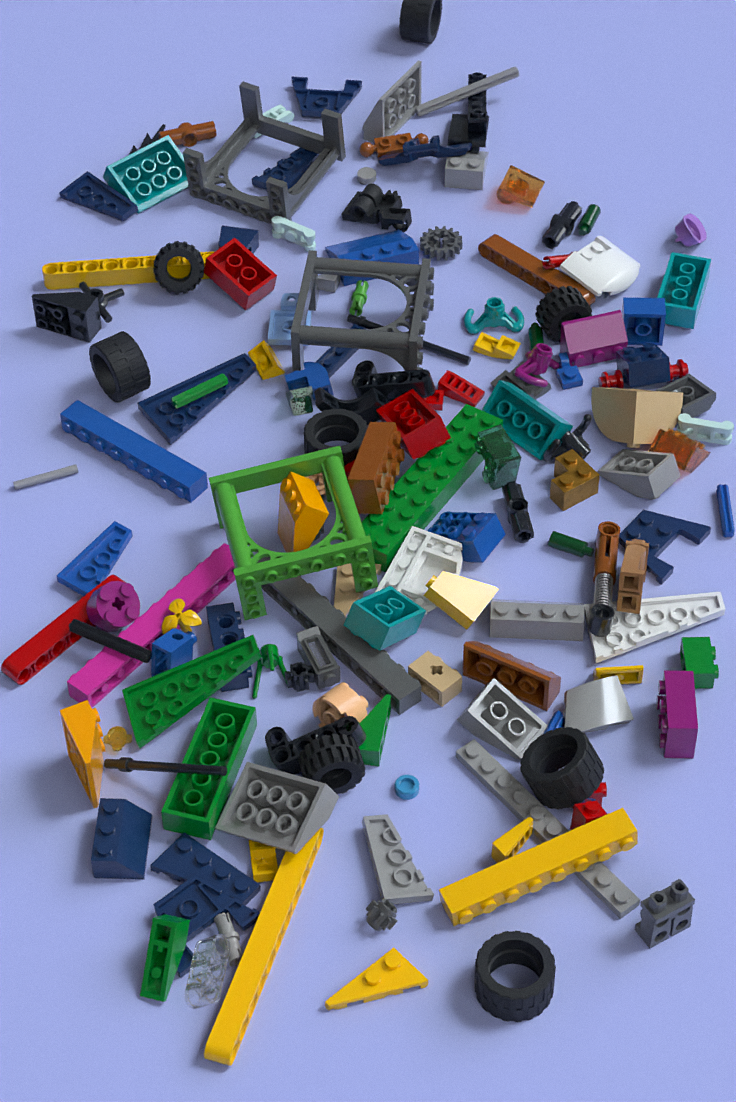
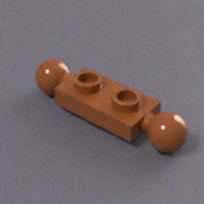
[359,133,429,158]

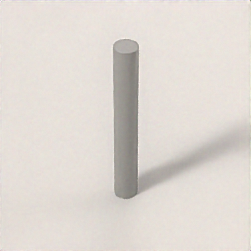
[13,464,78,490]

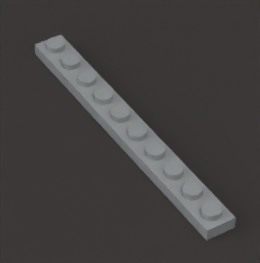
[456,739,640,919]

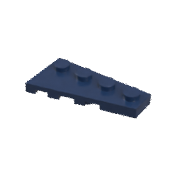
[252,148,319,190]
[150,832,261,906]

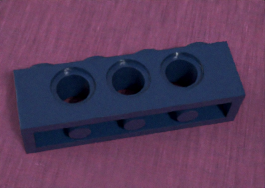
[206,602,253,692]

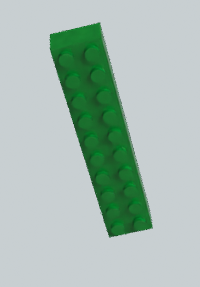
[362,404,503,572]

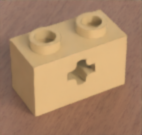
[408,651,462,707]

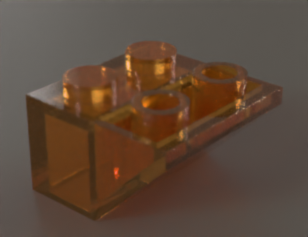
[649,428,711,473]

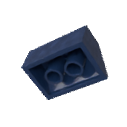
[91,798,152,879]

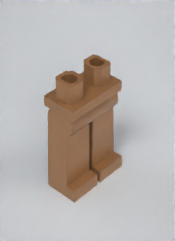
[616,539,649,614]

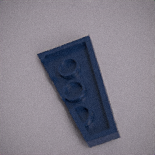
[59,171,138,221]

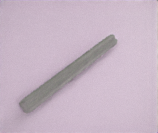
[415,67,519,117]

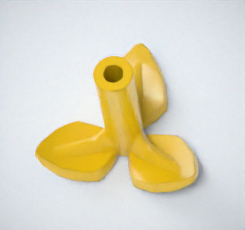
[162,598,202,634]

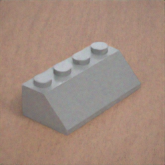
[490,599,584,641]

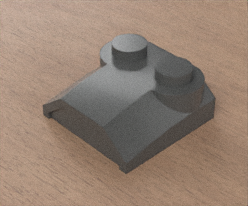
[656,374,716,418]

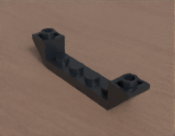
[468,72,487,133]

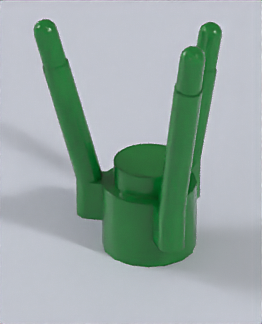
[252,644,287,699]

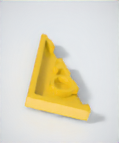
[325,947,428,1011]

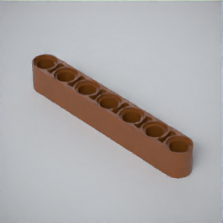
[478,234,596,305]

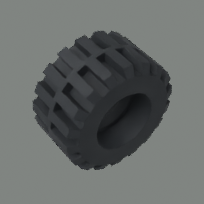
[153,241,204,294]
[535,286,592,342]
[298,734,366,794]

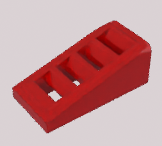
[438,370,485,407]

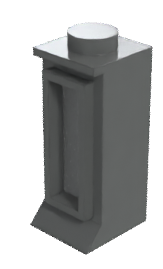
[296,626,341,689]

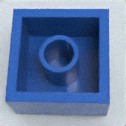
[622,297,666,346]

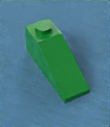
[358,694,391,767]
[140,914,190,1002]

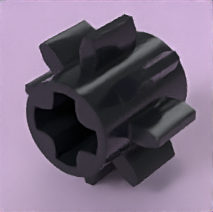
[285,662,314,692]

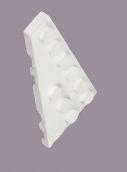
[584,592,725,663]

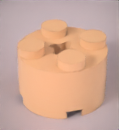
[312,682,368,728]

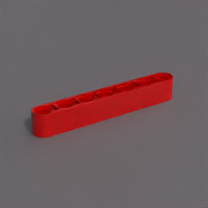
[1,575,127,685]

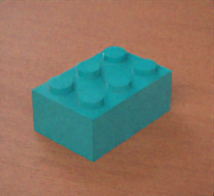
[343,586,426,651]

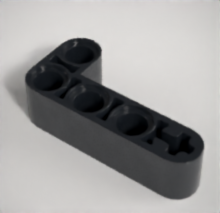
[352,360,436,401]
[265,716,366,775]

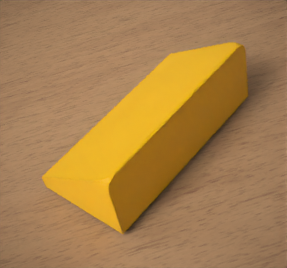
[248,340,285,380]
[593,665,644,684]

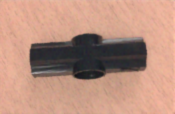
[542,201,582,249]
[502,481,534,543]

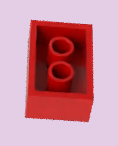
[204,238,277,310]

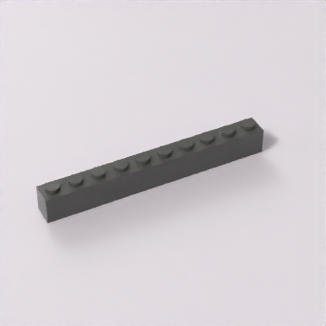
[258,557,422,715]

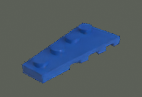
[56,521,133,596]

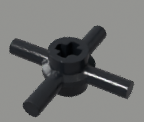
[79,282,124,323]

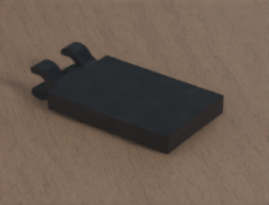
[448,114,489,153]

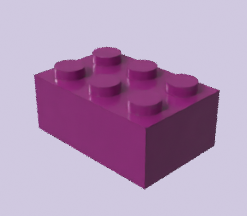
[656,670,698,759]

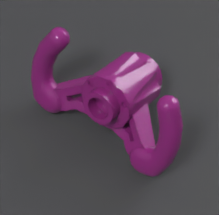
[515,343,559,388]

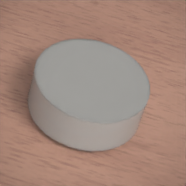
[357,167,376,185]

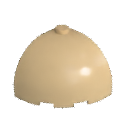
[591,387,683,448]

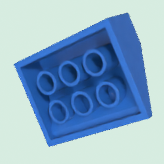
[325,230,419,286]

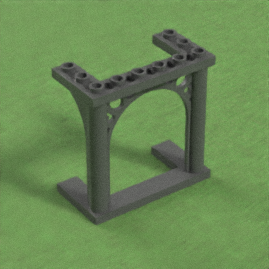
[183,81,346,224]
[291,250,434,371]

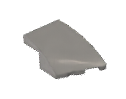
[563,675,634,733]

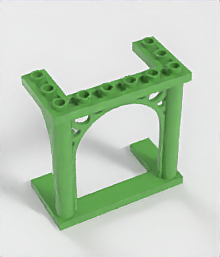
[209,446,378,620]

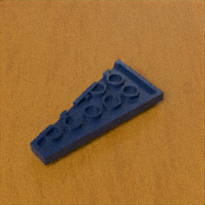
[137,353,256,445]

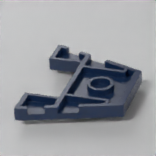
[291,76,362,118]
[619,510,711,585]
[153,875,260,978]

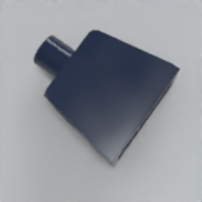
[219,225,259,254]

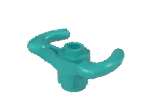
[464,297,524,334]

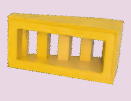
[491,817,533,863]

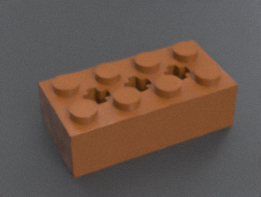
[348,422,405,514]

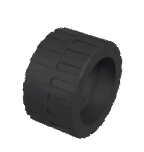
[399,0,442,44]
[89,331,151,402]
[304,409,368,466]
[520,727,604,809]
[474,930,556,1022]

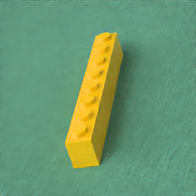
[439,808,638,926]

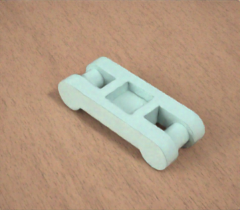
[271,216,316,252]
[676,413,734,445]

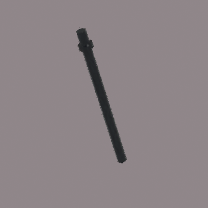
[347,314,471,365]

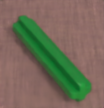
[171,373,228,409]

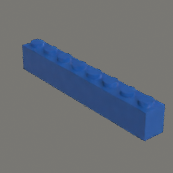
[60,400,208,503]

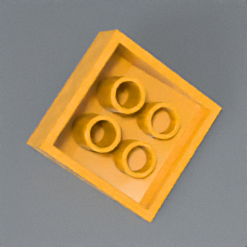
[277,471,329,553]
[60,700,106,808]

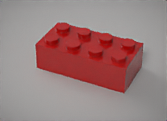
[376,389,451,460]

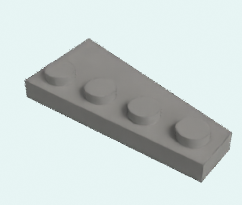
[362,814,434,904]

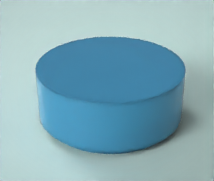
[395,775,419,800]

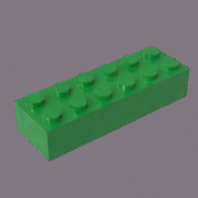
[161,697,257,840]

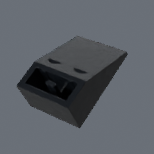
[31,292,102,343]

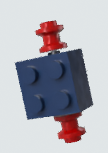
[598,343,689,389]

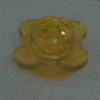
[103,726,132,751]

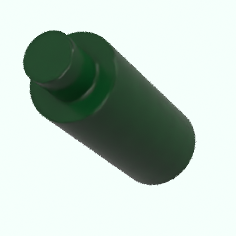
[578,204,601,236]
[528,322,544,351]
[548,531,594,558]

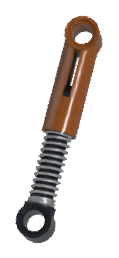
[588,521,621,637]

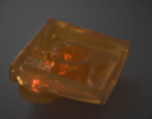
[496,165,545,207]

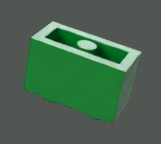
[679,637,719,689]

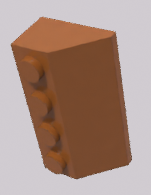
[463,641,561,711]

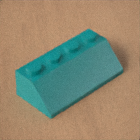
[482,380,573,460]

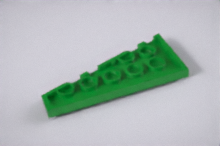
[122,635,262,749]

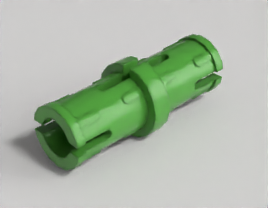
[349,280,369,316]

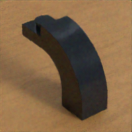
[314,387,389,425]

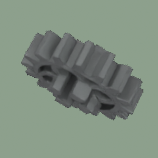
[420,226,463,261]

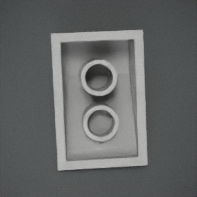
[445,150,489,190]
[597,449,680,500]
[457,678,548,761]

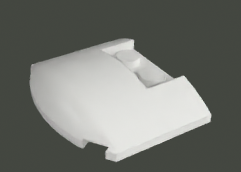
[560,236,640,296]
[375,526,463,615]

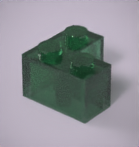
[475,424,521,490]

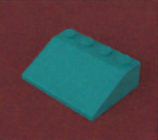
[103,135,189,214]

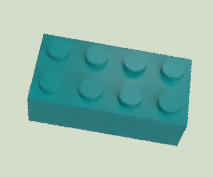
[657,252,711,329]

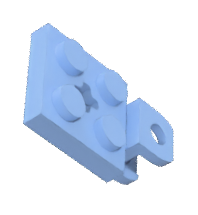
[268,293,312,346]

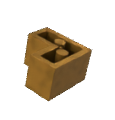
[550,449,600,511]

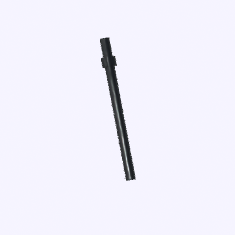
[104,757,227,776]

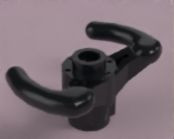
[543,414,591,462]

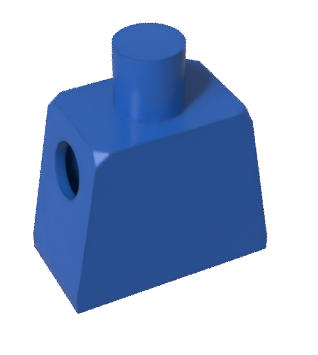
[151,628,197,677]

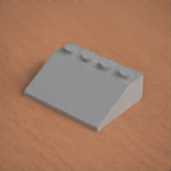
[363,60,421,142]
[215,762,339,854]

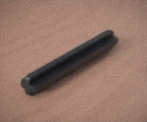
[69,619,152,663]

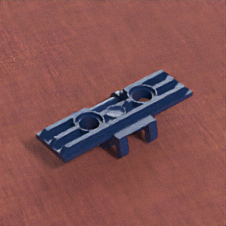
[378,135,472,166]

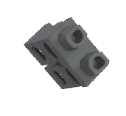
[635,879,695,949]

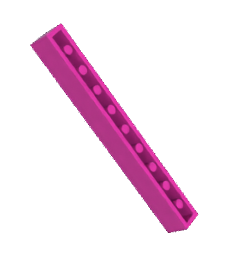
[67,543,235,708]

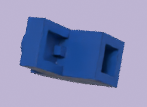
[285,362,334,401]

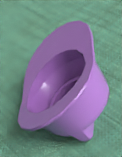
[675,213,707,247]

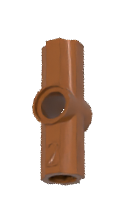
[158,121,217,147]

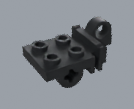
[341,183,412,232]

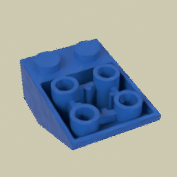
[428,511,506,563]

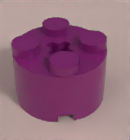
[86,581,140,632]

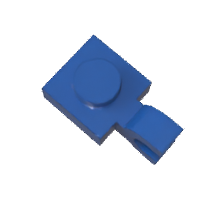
[556,352,583,390]

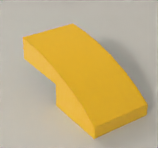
[473,332,521,359]
[248,840,278,883]

